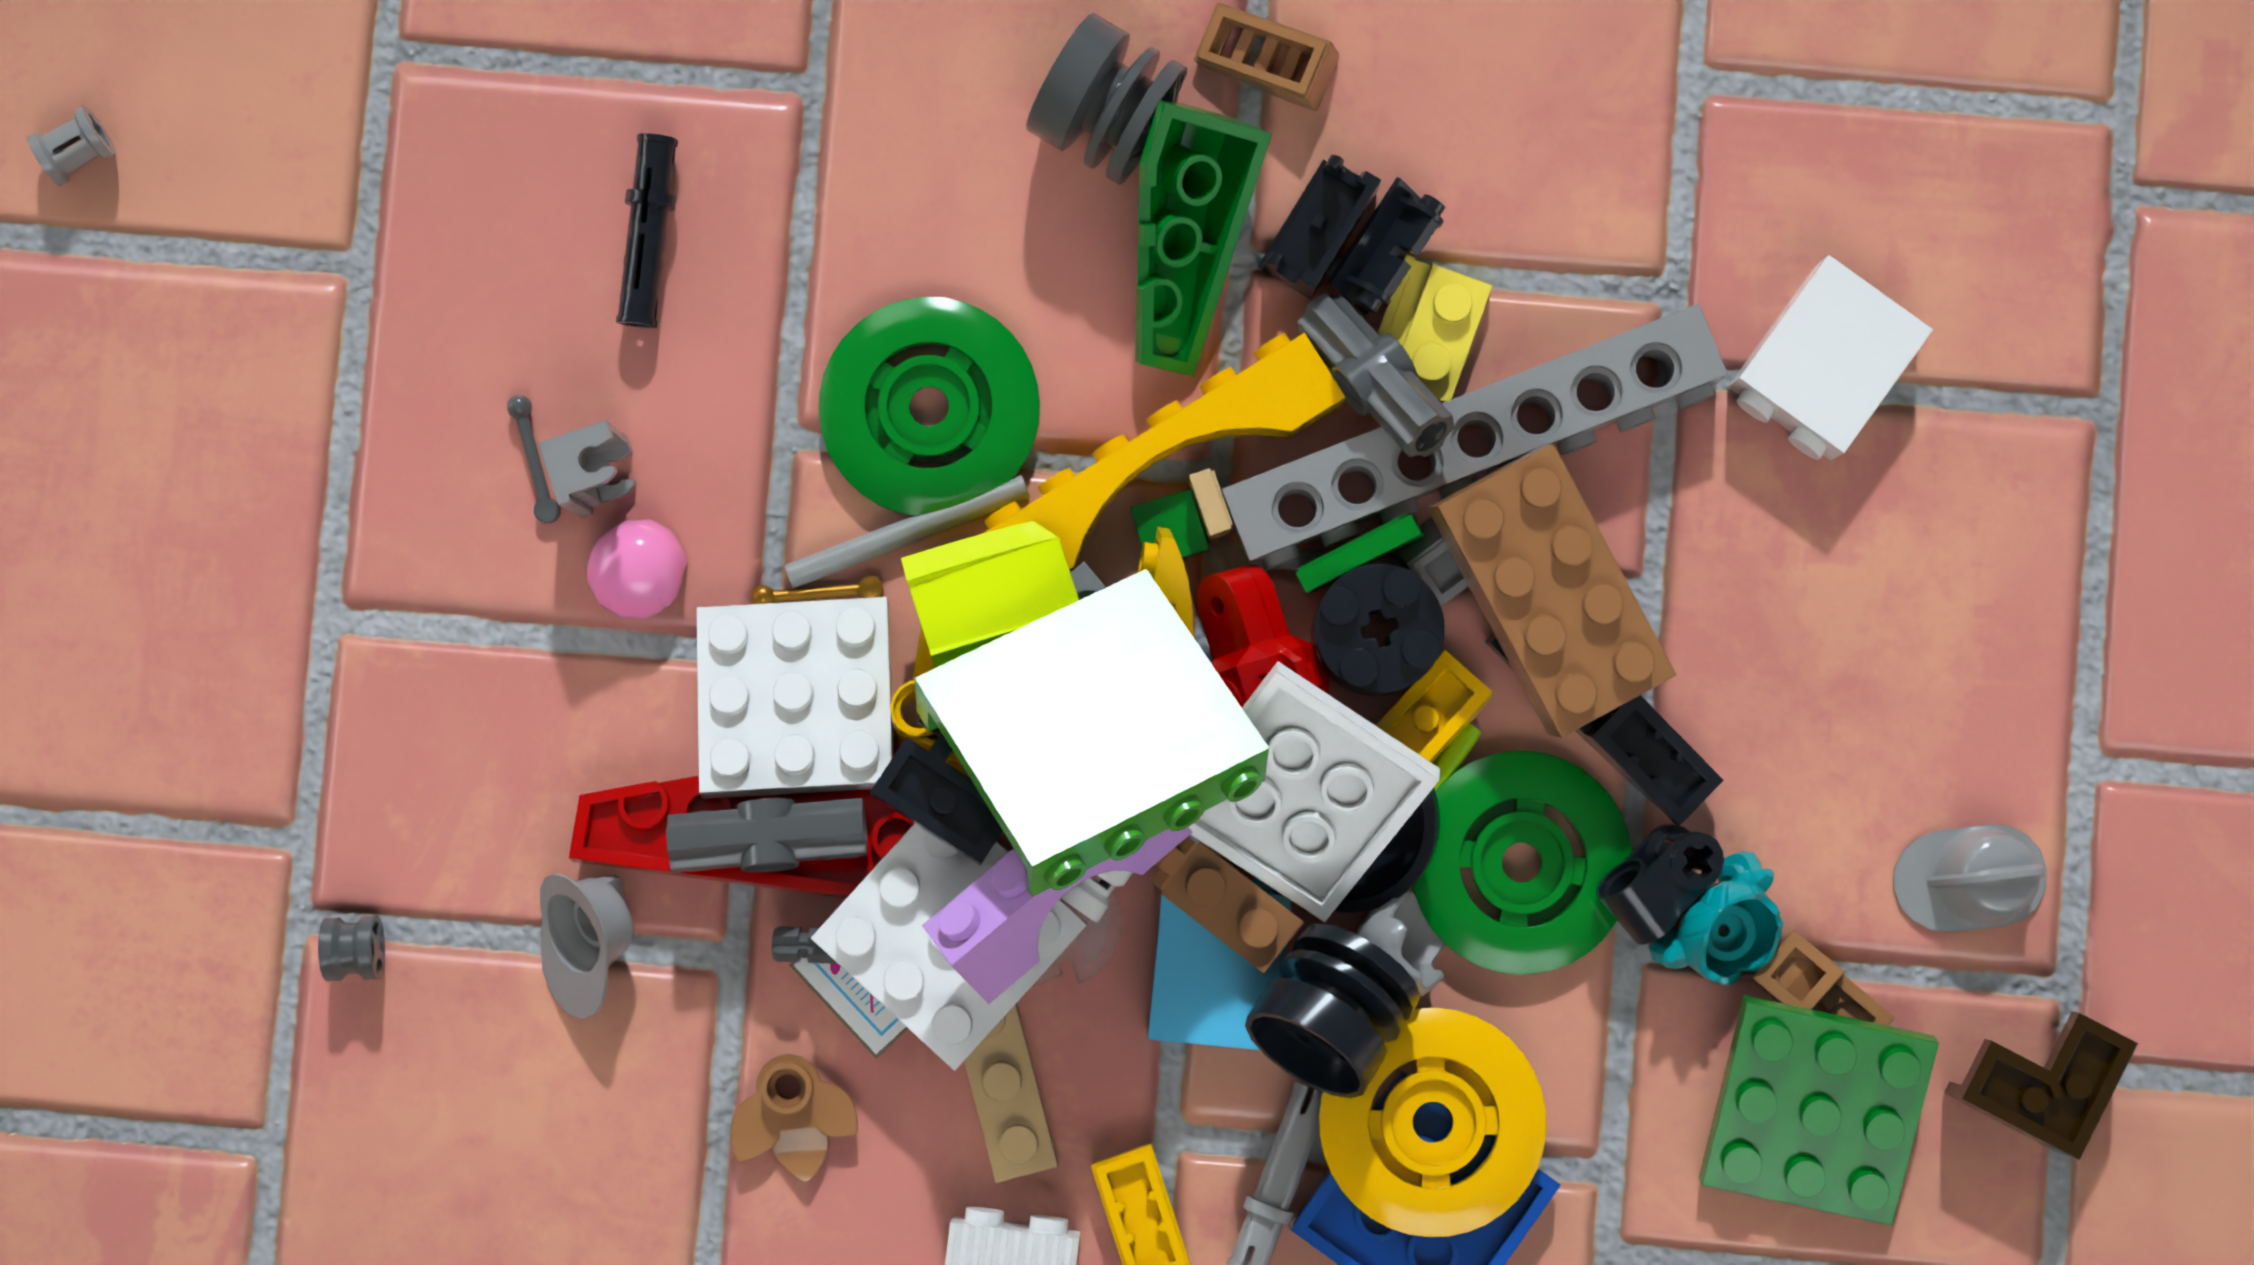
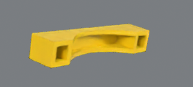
[982,332,1346,573]

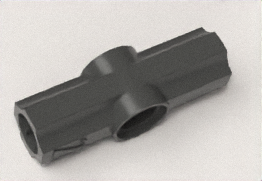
[1297,293,1454,458]
[666,798,868,873]

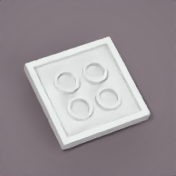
[696,597,894,799]
[1189,661,1440,922]
[811,824,1088,1071]

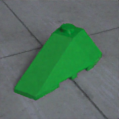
[1135,100,1272,377]

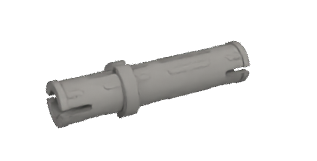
[1226,1081,1322,1265]

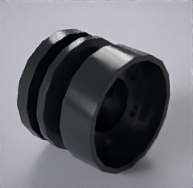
[1245,923,1420,1098]

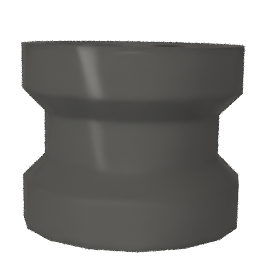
[318,915,385,982]

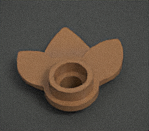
[731,1054,858,1182]

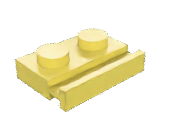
[1377,254,1493,403]

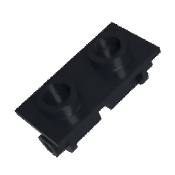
[1328,177,1445,316]

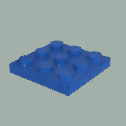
[1289,1069,1561,1265]

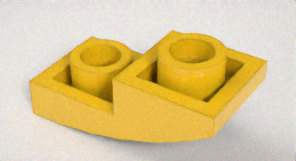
[1138,527,1193,636]

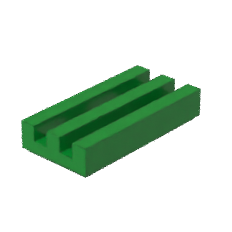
[1296,513,1425,593]

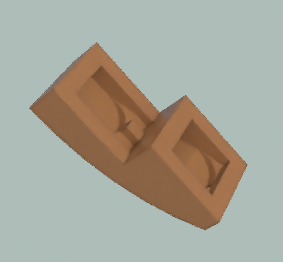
[1752,930,1895,1026]

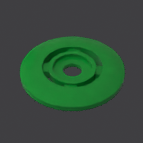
[818,297,1040,516]
[1412,751,1632,975]

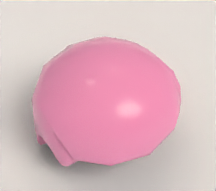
[587,519,687,619]

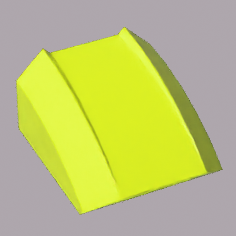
[901,521,1079,668]

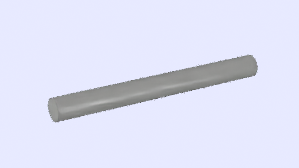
[785,475,1030,588]

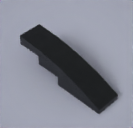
[1485,633,1724,826]

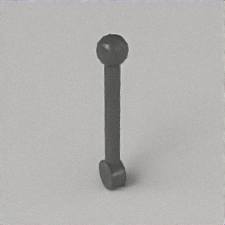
[507,395,561,523]

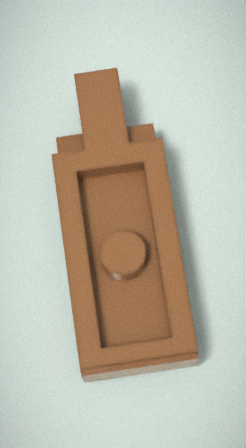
[1150,836,1304,973]

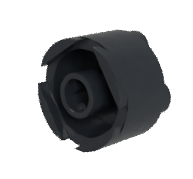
[1311,564,1445,696]

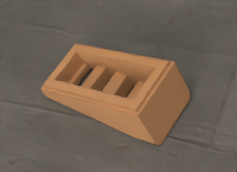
[1194,2,1339,111]

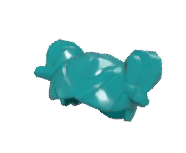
[1648,851,1783,986]

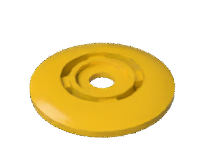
[1319,1007,1547,1237]

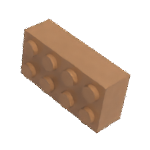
[1427,443,1677,738]

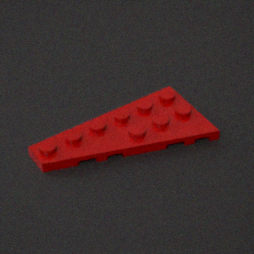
[569,738,970,898]

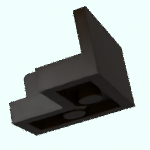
[1944,1011,2138,1160]

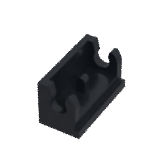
[1258,155,1381,300]

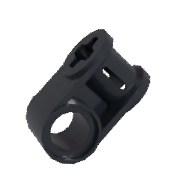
[1596,823,1724,945]

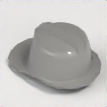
[1893,824,2047,932]
[540,873,634,1019]

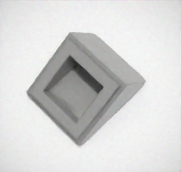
[1393,517,1468,606]

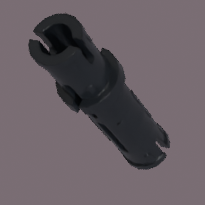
[616,133,678,328]

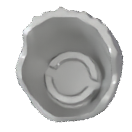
[1356,889,1445,997]

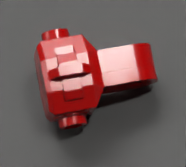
[1197,565,1330,708]

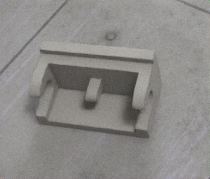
[538,420,636,518]

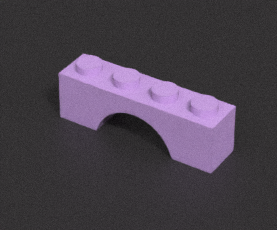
[922,827,1193,1004]

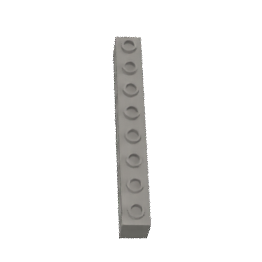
[1221,303,1728,571]

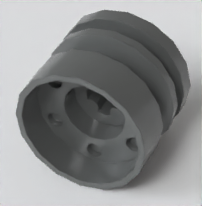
[1026,13,1187,185]

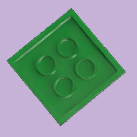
[1699,995,1939,1226]

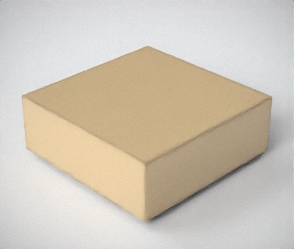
[1188,468,1233,541]

